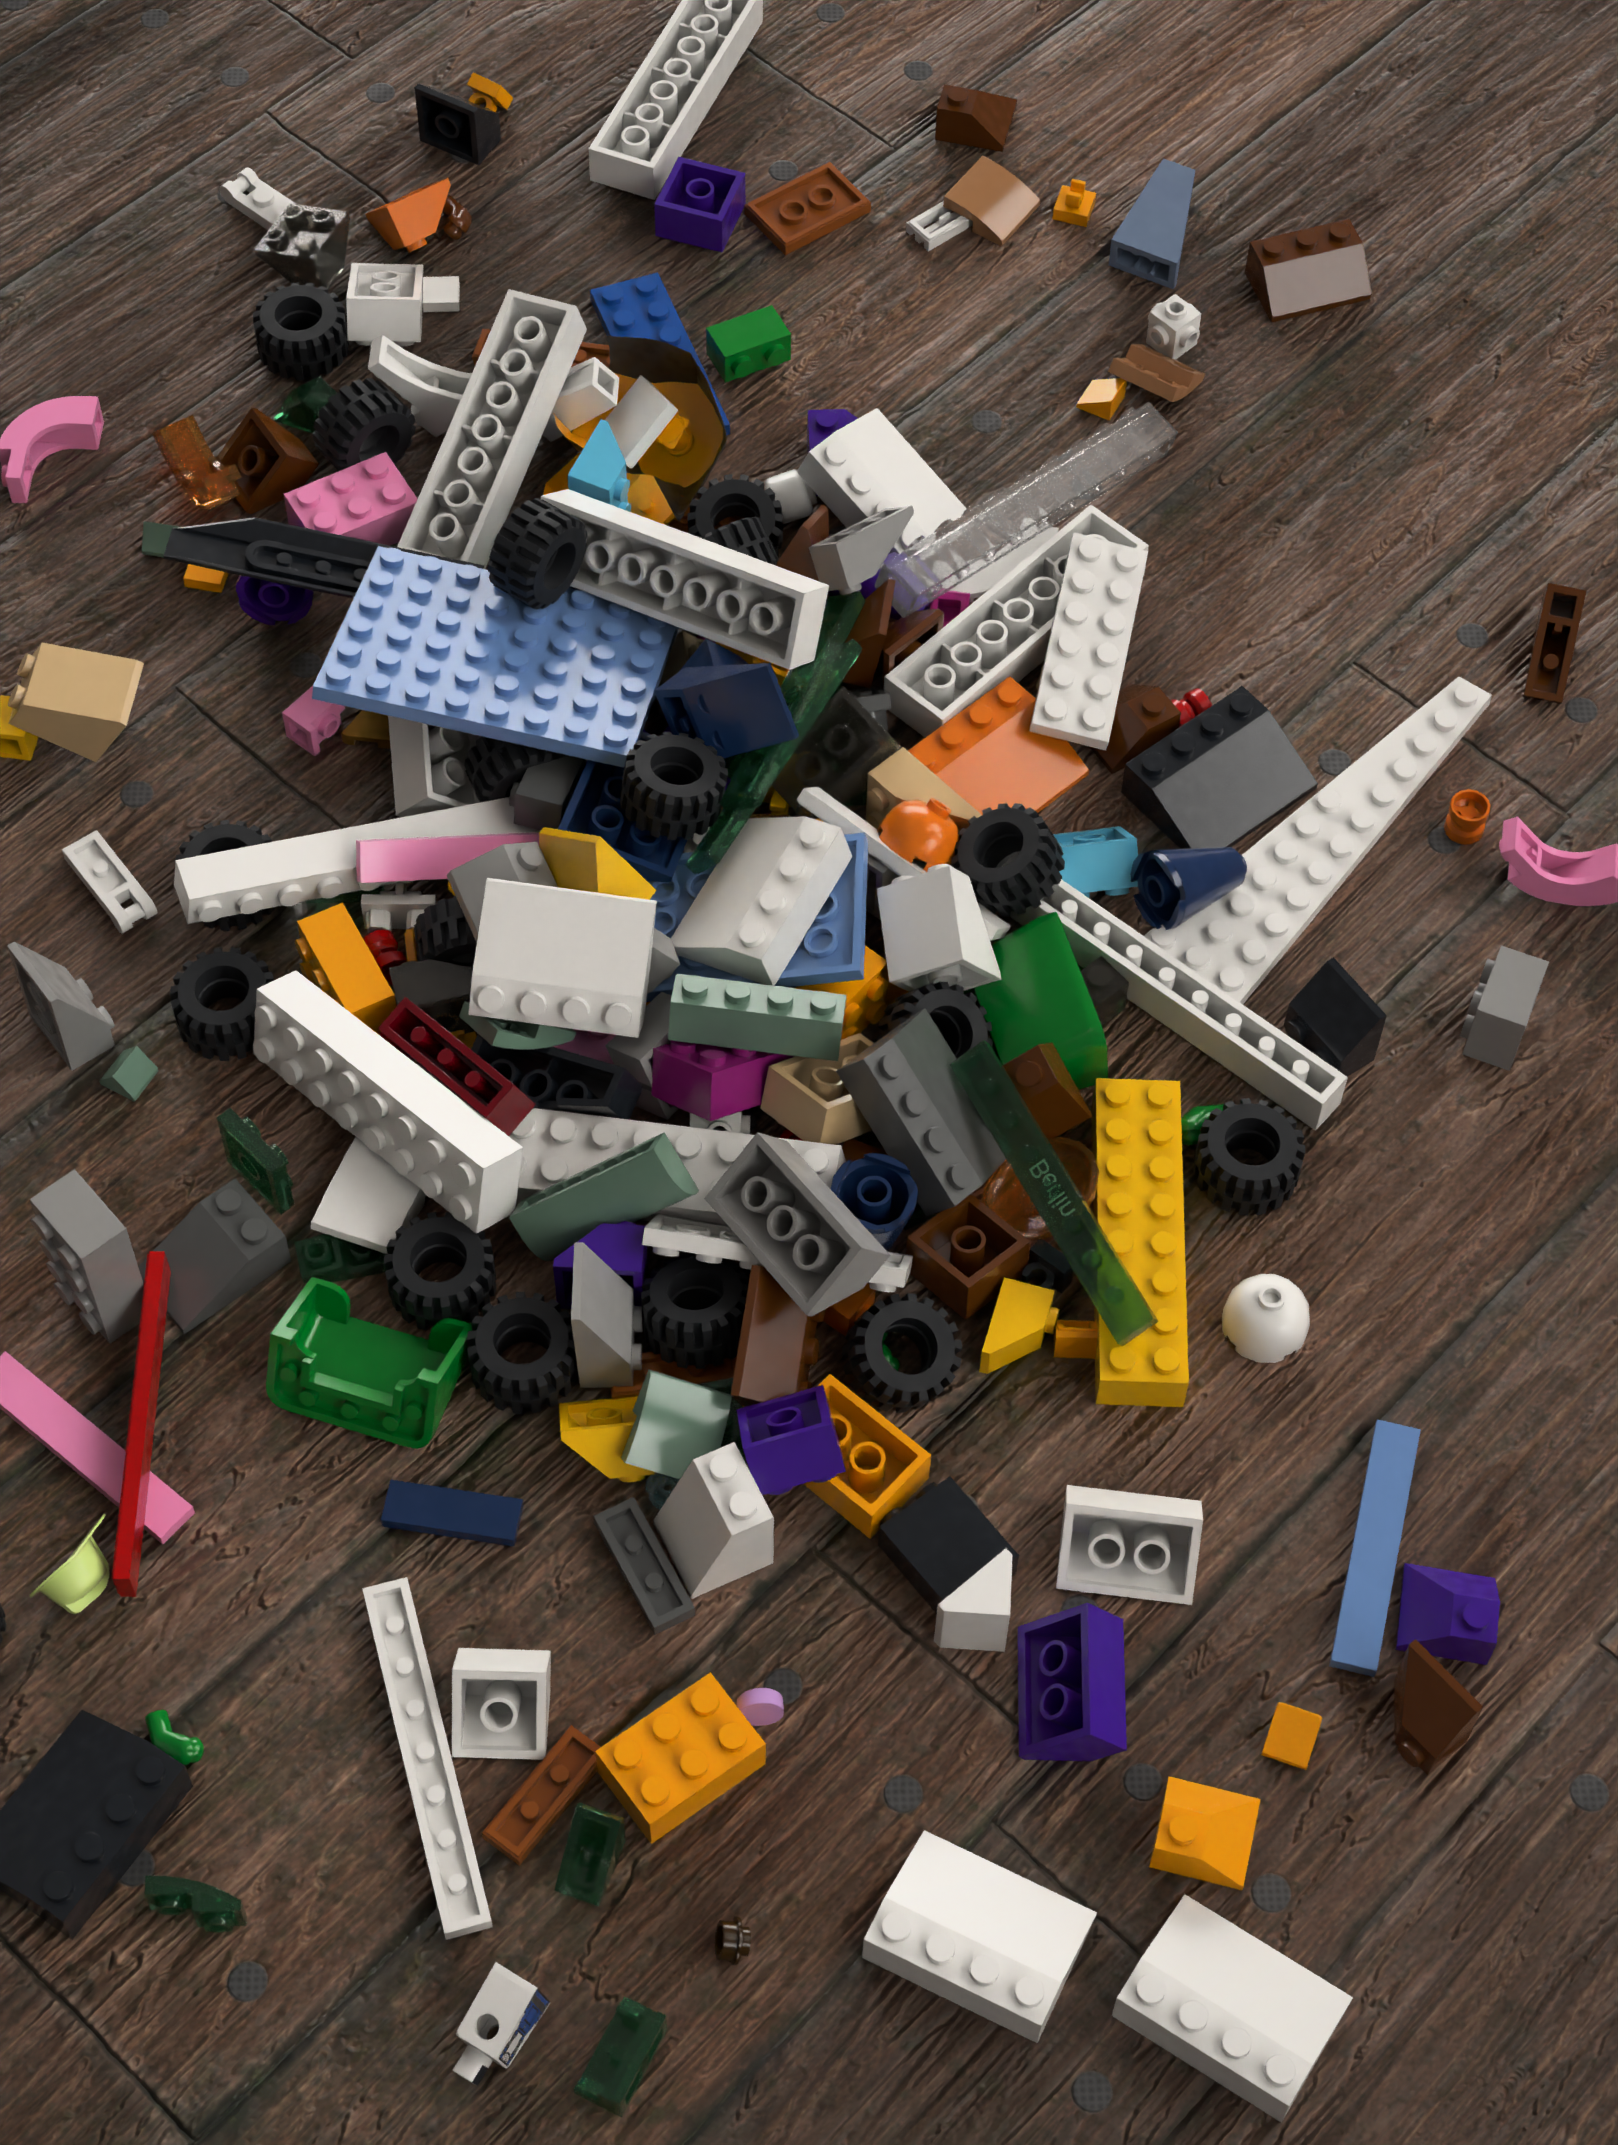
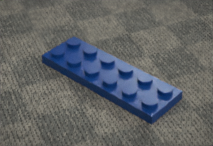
[590,272,730,435]

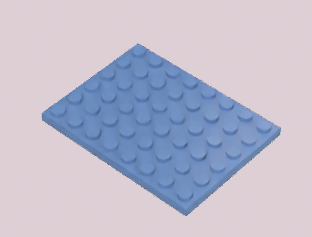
[312,546,679,768]

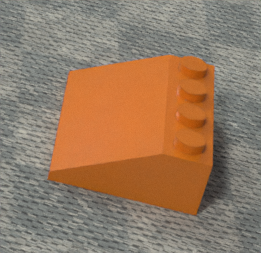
[908,676,1089,815]

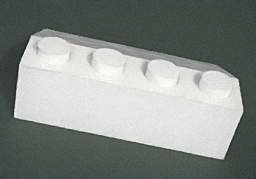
[797,408,976,573]
[671,816,853,986]
[469,878,657,1038]
[862,1830,1097,2043]
[1112,1895,1353,2123]

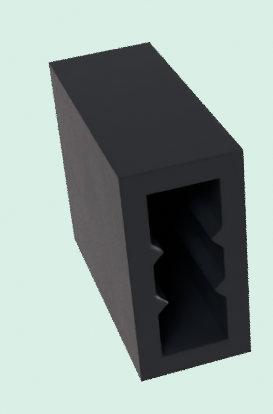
[878,1476,1019,1614]

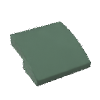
[459,1001,577,1050]
[621,1370,732,1480]

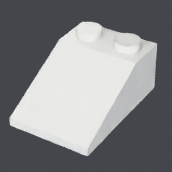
[346,263,424,346]

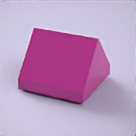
[930,589,970,627]

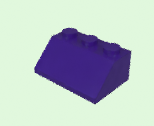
[1018,1603,1127,1761]

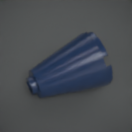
[1131,847,1247,930]
[831,1153,918,1252]

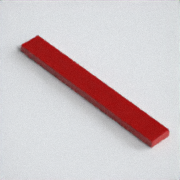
[112,1251,171,1597]

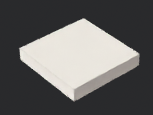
[605,375,678,469]

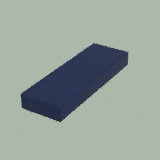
[381,1480,524,1547]

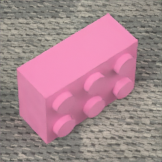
[284,452,418,546]

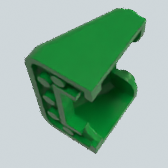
[963,912,1108,1090]
[266,1277,473,1449]

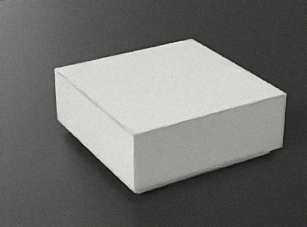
[422,276,460,312]

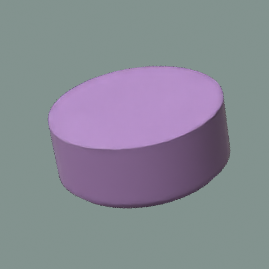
[737,1688,784,1726]

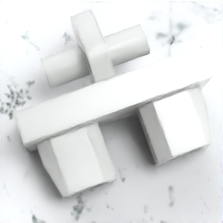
[361,882,436,934]

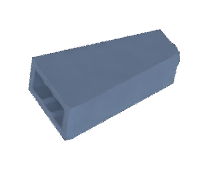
[1109,158,1195,289]

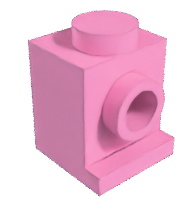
[282,686,345,756]

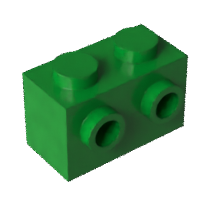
[706,305,791,383]

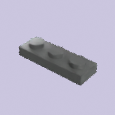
[593,1497,695,1635]

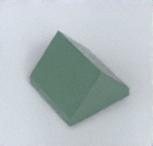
[142,521,182,557]
[99,1046,159,1102]

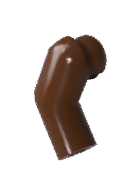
[442,195,472,240]

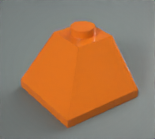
[366,178,451,253]

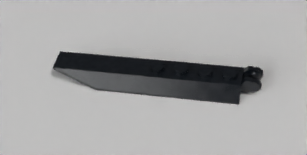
[163,517,484,599]

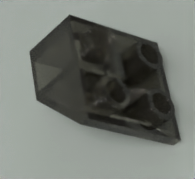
[254,204,350,289]

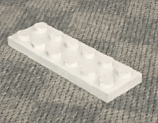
[1029,533,1148,751]
[642,1214,913,1292]

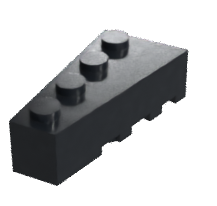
[452,1034,643,1120]

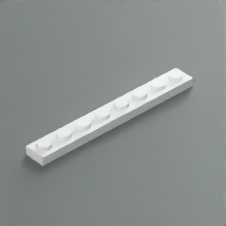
[362,1577,493,1940]

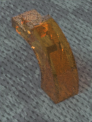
[152,415,242,510]

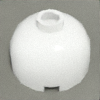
[1222,1274,1310,1363]

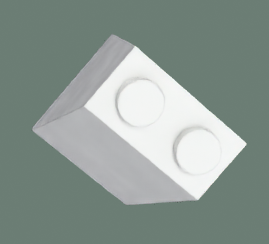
[877,864,1001,992]
[653,1442,774,1599]

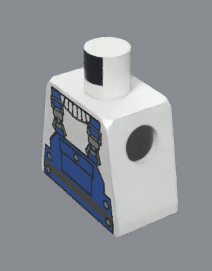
[453,1962,550,2086]

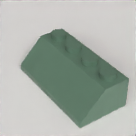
[668,974,847,1061]

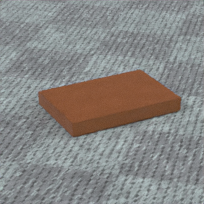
[744,162,871,256]

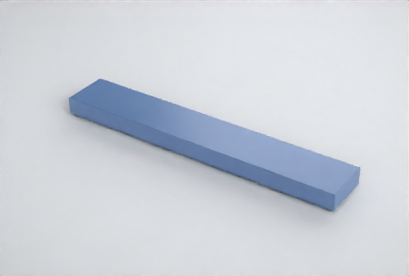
[1329,1419,1421,1677]

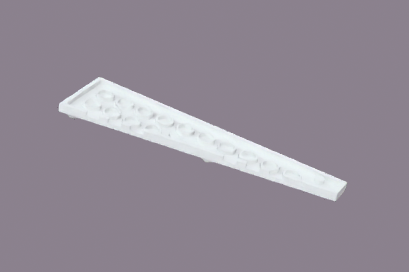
[1144,677,1492,1004]

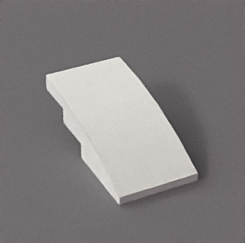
[311,1137,426,1254]

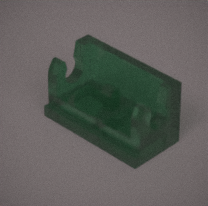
[573,1997,667,2117]

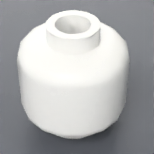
[765,469,818,524]

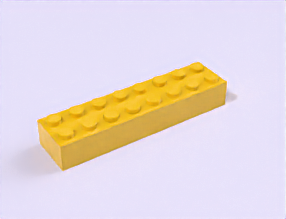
[1092,1078,1189,1407]

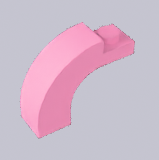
[0,396,104,503]
[1499,817,1618,906]

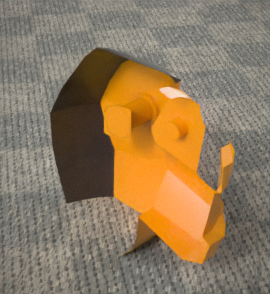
[543,336,727,525]

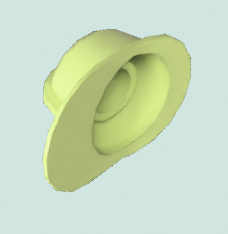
[30,1514,110,1614]

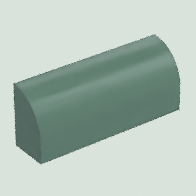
[509,1132,699,1261]

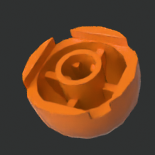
[877,798,960,872]

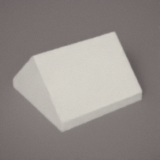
[934,1549,1012,1652]

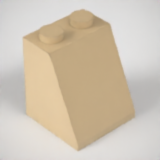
[8,643,144,762]

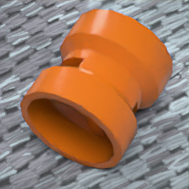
[1444,789,1490,845]

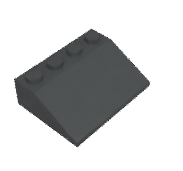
[836,1008,1013,1217]

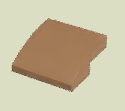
[943,155,1040,246]
[1108,344,1205,402]

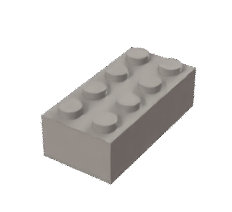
[30,1169,144,1344]

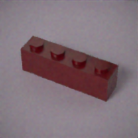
[378,996,536,1136]

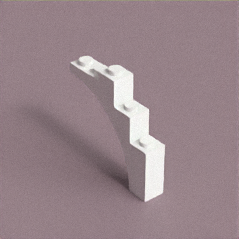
[368,335,619,442]

